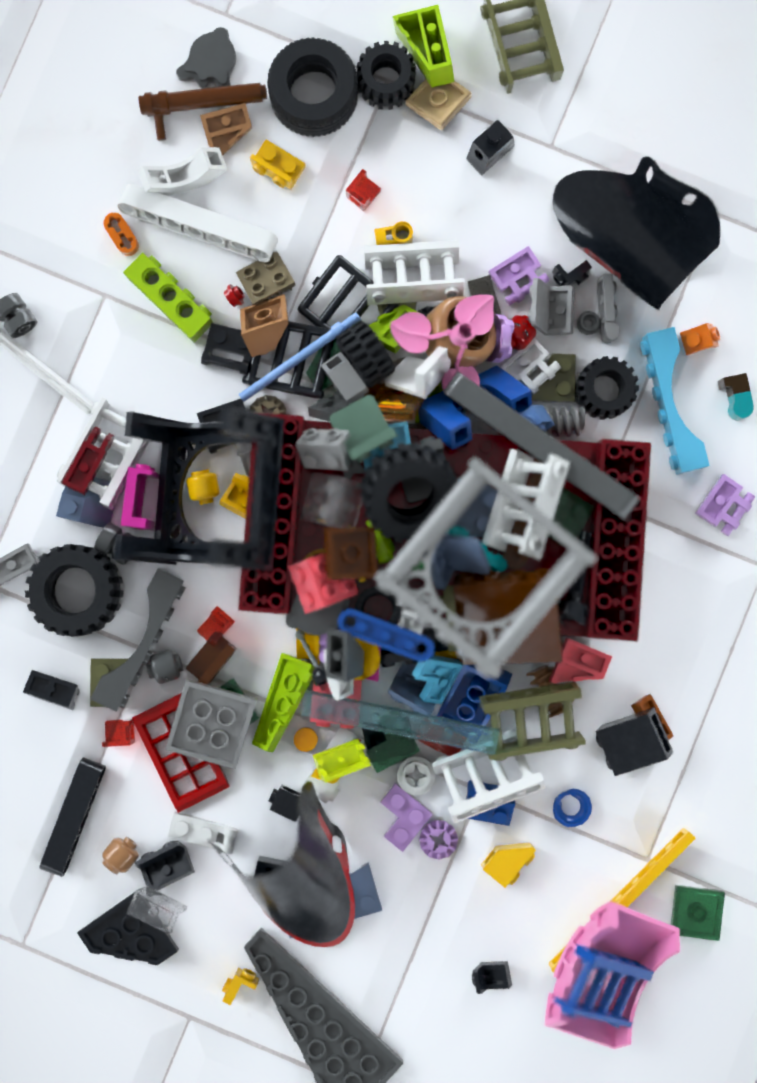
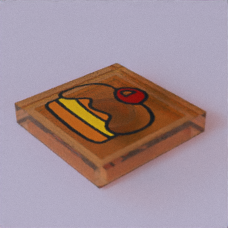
[374,383,425,421]

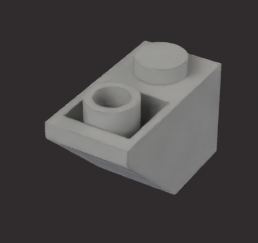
[321,352,369,404]

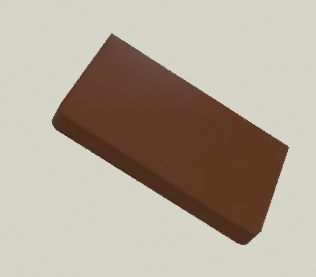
[186,632,238,685]

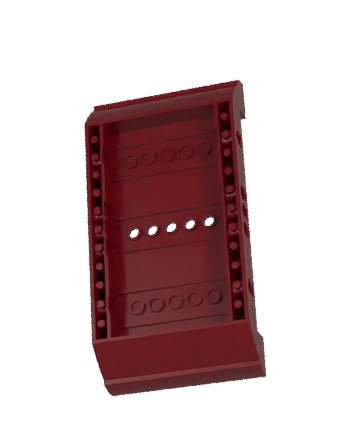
[238,412,652,642]

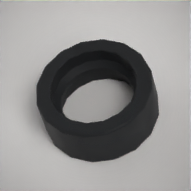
[355,586,402,625]

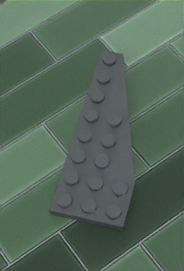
[244,927,404,1083]

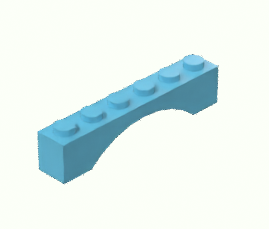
[640,327,710,475]

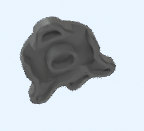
[176,27,236,89]
[285,595,356,635]

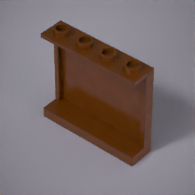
[454,569,563,665]

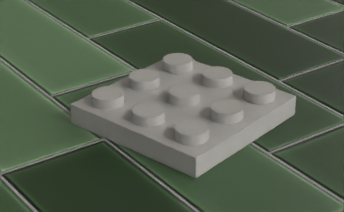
[165,678,257,769]

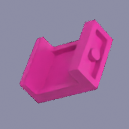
[121,464,160,531]

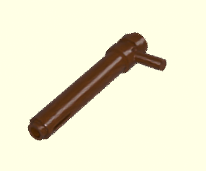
[138,82,268,141]

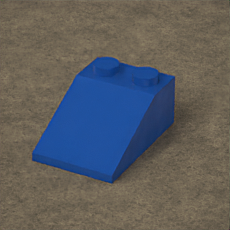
[434,665,513,742]

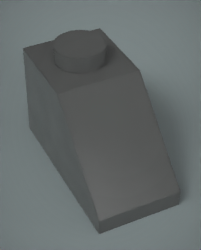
[326,628,364,682]

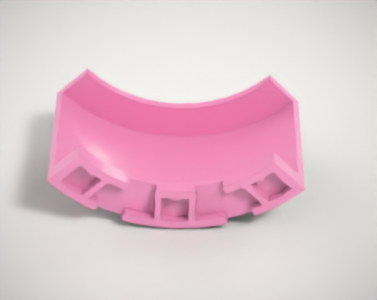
[545,901,680,1050]

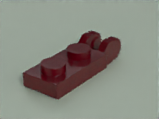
[62,426,115,496]

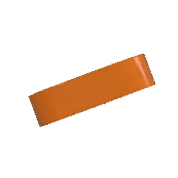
[103,212,139,256]

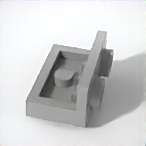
[296,429,351,470]

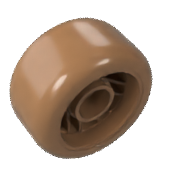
[425,296,497,369]

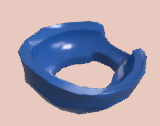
[553,789,592,827]

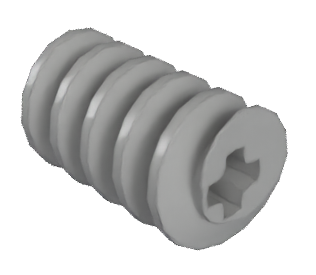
[544,406,585,437]

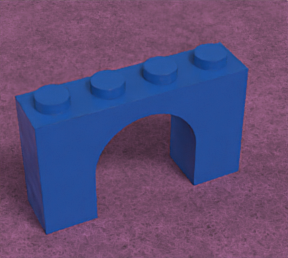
[417,365,532,450]

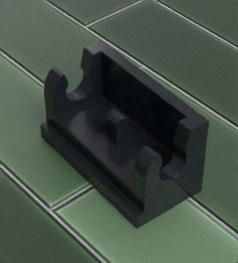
[23,670,80,711]

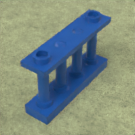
[553,944,654,1028]

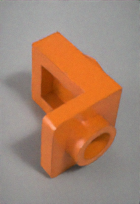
[680,323,720,355]

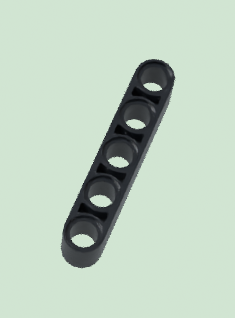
[39,757,106,877]

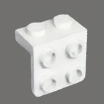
[384,346,451,399]

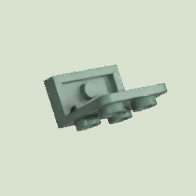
[329,395,397,462]

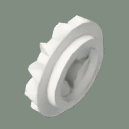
[397,756,435,795]

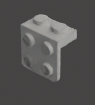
[528,278,575,336]

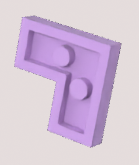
[380,782,433,852]

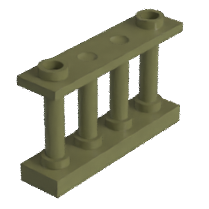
[480,0,564,94]
[479,681,586,761]

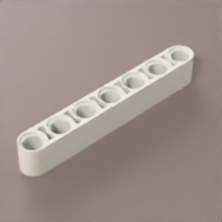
[117,184,278,262]

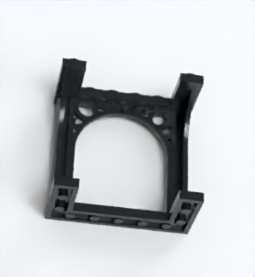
[114,406,285,571]

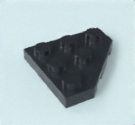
[77,889,179,966]

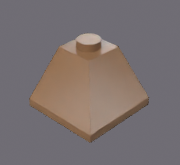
[240,294,289,357]

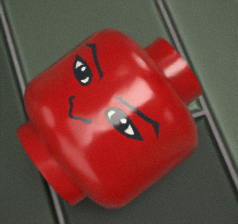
[510,315,537,351]

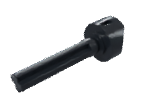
[558,531,594,626]

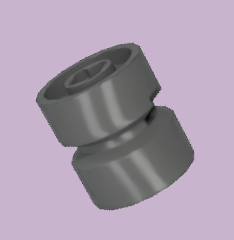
[0,293,38,338]
[94,522,134,565]

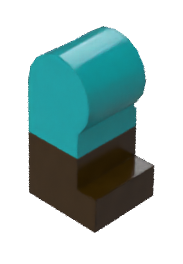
[717,373,754,421]

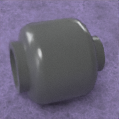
[146,650,184,684]

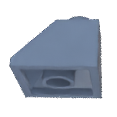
[56,477,115,528]

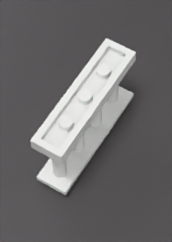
[364,240,464,305]
[56,397,149,511]
[482,449,570,559]
[432,729,545,823]

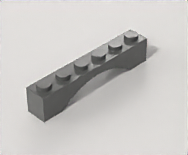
[90,568,186,712]

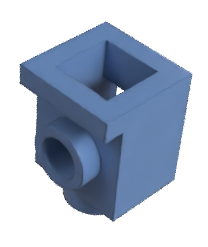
[520,405,555,432]

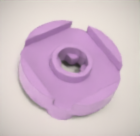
[486,314,514,363]

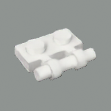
[500,337,561,395]

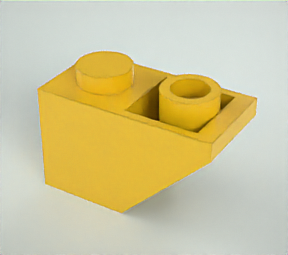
[481,842,536,888]

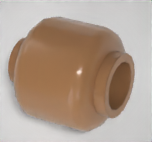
[102,836,139,875]

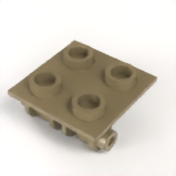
[236,251,296,305]

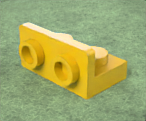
[250,139,306,190]

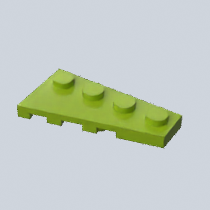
[252,653,314,753]

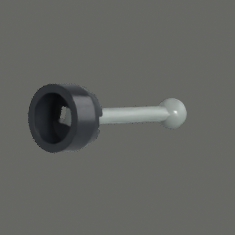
[295,630,328,687]

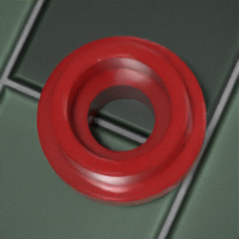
[224,284,245,307]

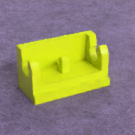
[312,739,371,783]

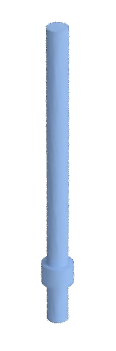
[239,312,361,402]

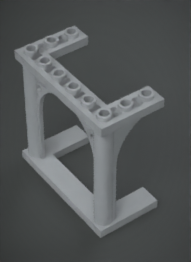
[374,457,597,679]

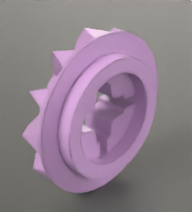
[419,820,458,860]

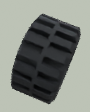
[357,40,416,110]
[336,320,395,388]
[575,356,639,420]

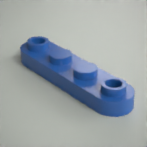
[338,609,434,662]

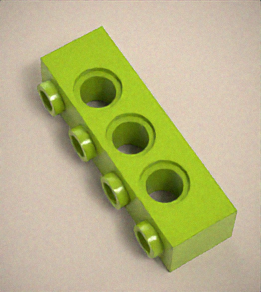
[123,252,213,343]

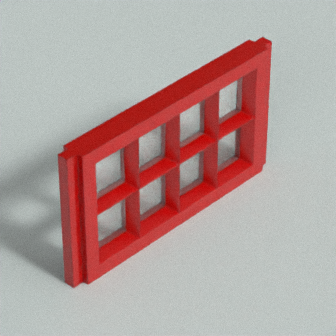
[132,693,230,813]

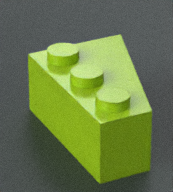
[392,4,455,87]

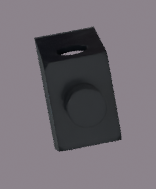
[466,120,515,176]

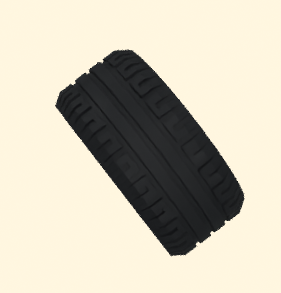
[267,37,358,137]

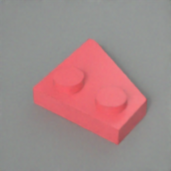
[549,638,612,683]

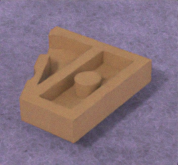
[200,103,252,156]

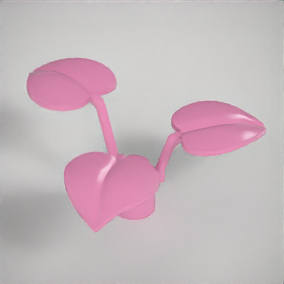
[390,295,494,390]

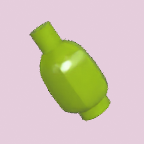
[366,520,394,564]

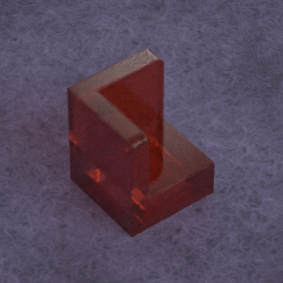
[345,169,381,212]
[197,606,235,647]
[102,719,135,747]

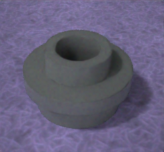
[576,311,601,335]

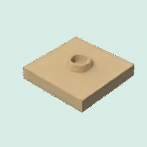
[405,79,472,131]

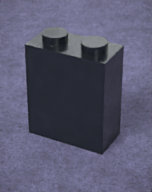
[595,707,674,776]

